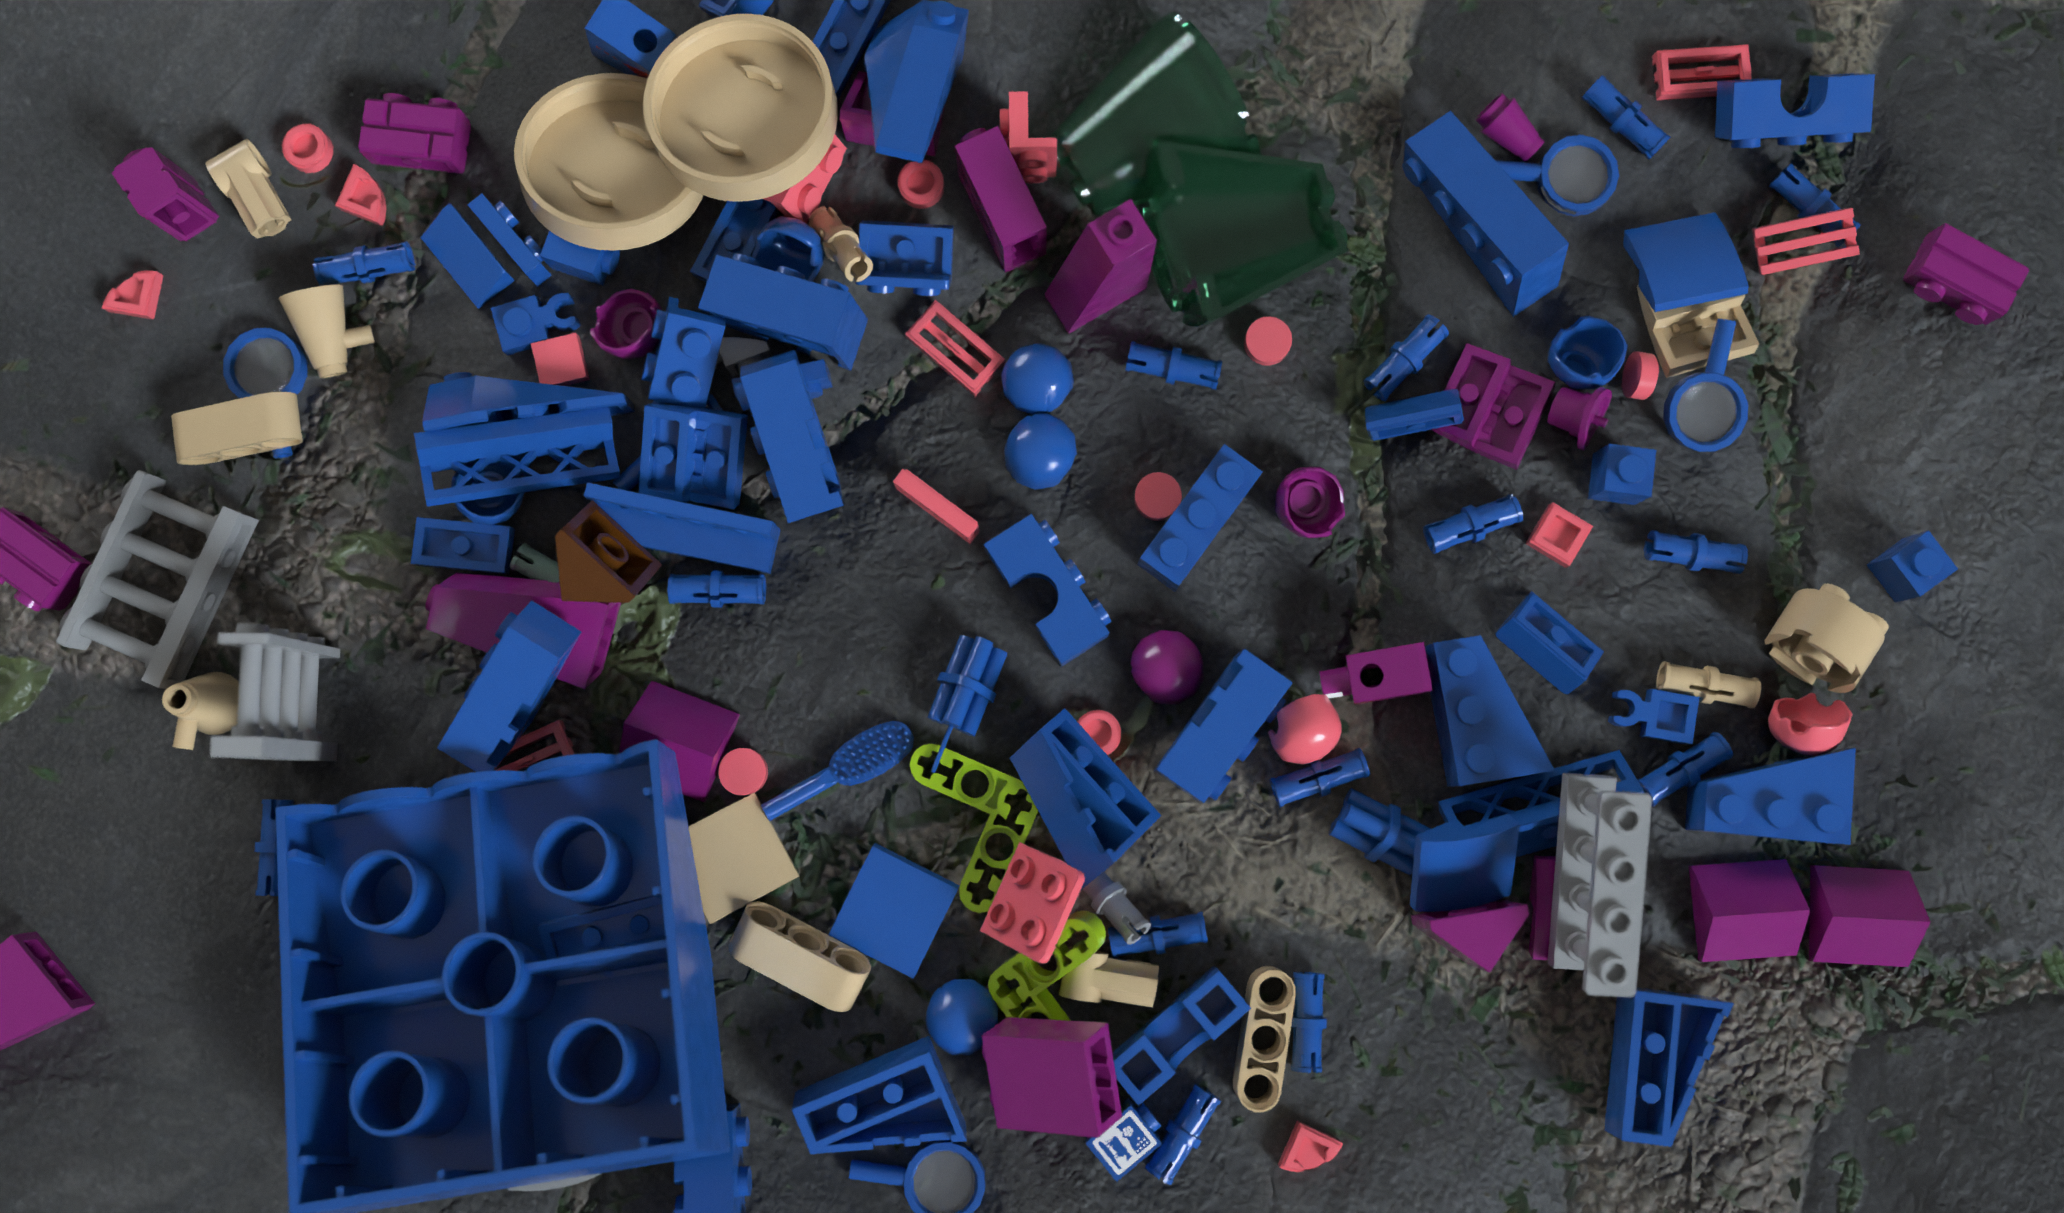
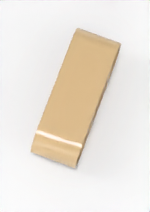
[171,392,303,465]
[728,901,871,1012]
[1233,966,1296,1112]

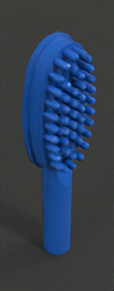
[761,721,914,821]

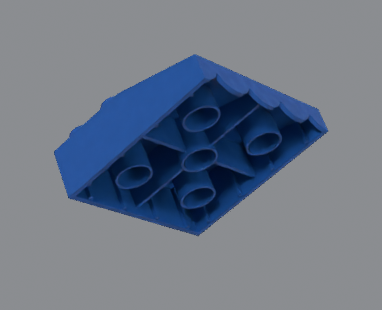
[275,739,731,1213]

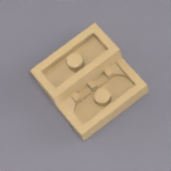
[1637,285,1759,378]
[689,793,800,924]

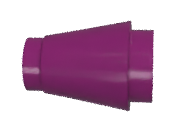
[1475,93,1544,162]

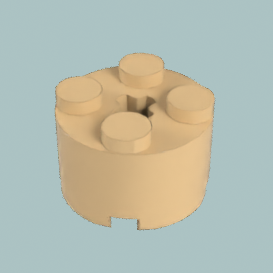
[1765,583,1889,693]

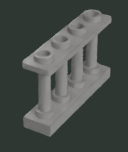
[56,470,259,689]
[210,624,340,761]
[1547,773,1652,997]

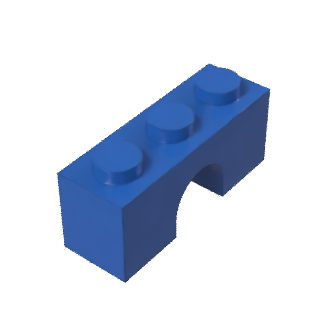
[1715,73,1875,148]
[1137,444,1263,592]
[984,513,1112,667]
[1112,966,1251,1106]

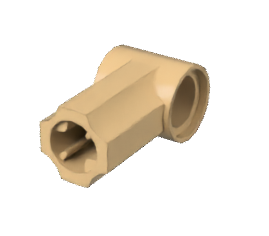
[205,139,292,239]
[1059,947,1159,1008]

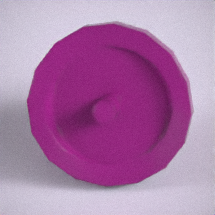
[1548,387,1612,451]

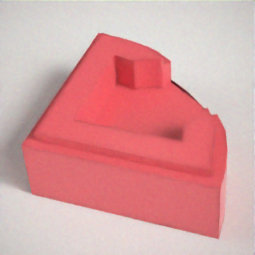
[335,164,386,227]
[102,270,164,320]
[1278,1120,1343,1172]

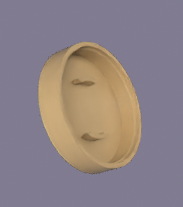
[643,14,838,202]
[514,73,703,251]

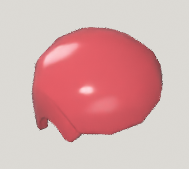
[1768,693,1853,756]
[1268,694,1342,764]

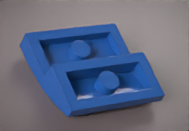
[1623,212,1749,312]
[638,404,748,509]
[1410,813,1520,912]
[829,843,960,979]

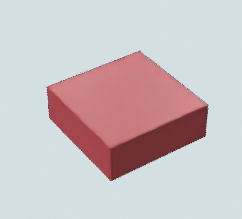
[531,332,590,386]
[1525,502,1593,568]

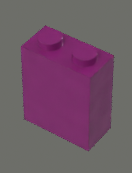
[955,126,1047,273]
[982,1017,1122,1138]

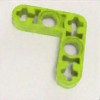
[910,744,1038,913]
[988,911,1106,1021]

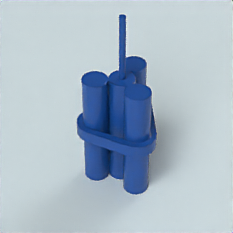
[927,635,1008,773]
[1329,788,1431,875]

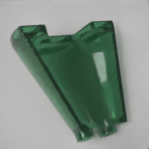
[1049,12,1261,215]
[1143,141,1348,327]

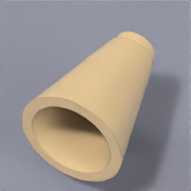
[278,284,375,379]
[162,672,239,750]

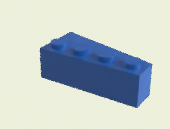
[1402,111,1569,317]
[674,1103,752,1213]

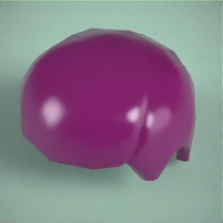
[590,288,663,360]
[1275,466,1345,538]
[1131,630,1204,705]

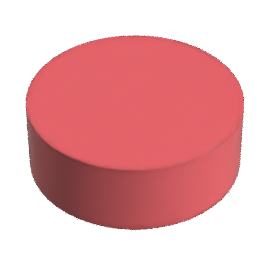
[282,124,333,173]
[898,160,944,209]
[1244,316,1292,366]
[1622,351,1659,400]
[1134,472,1182,521]
[1077,710,1121,755]
[718,748,768,795]

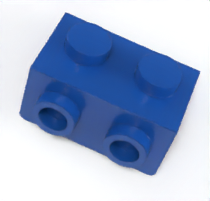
[856,220,954,296]
[641,297,726,408]

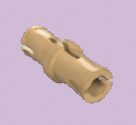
[809,206,873,282]
[1656,661,1761,709]

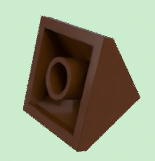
[555,500,662,603]

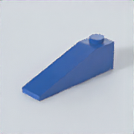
[864,0,969,163]
[422,372,635,432]

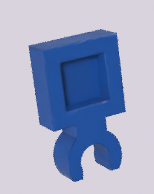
[491,293,581,356]
[1608,689,1700,745]

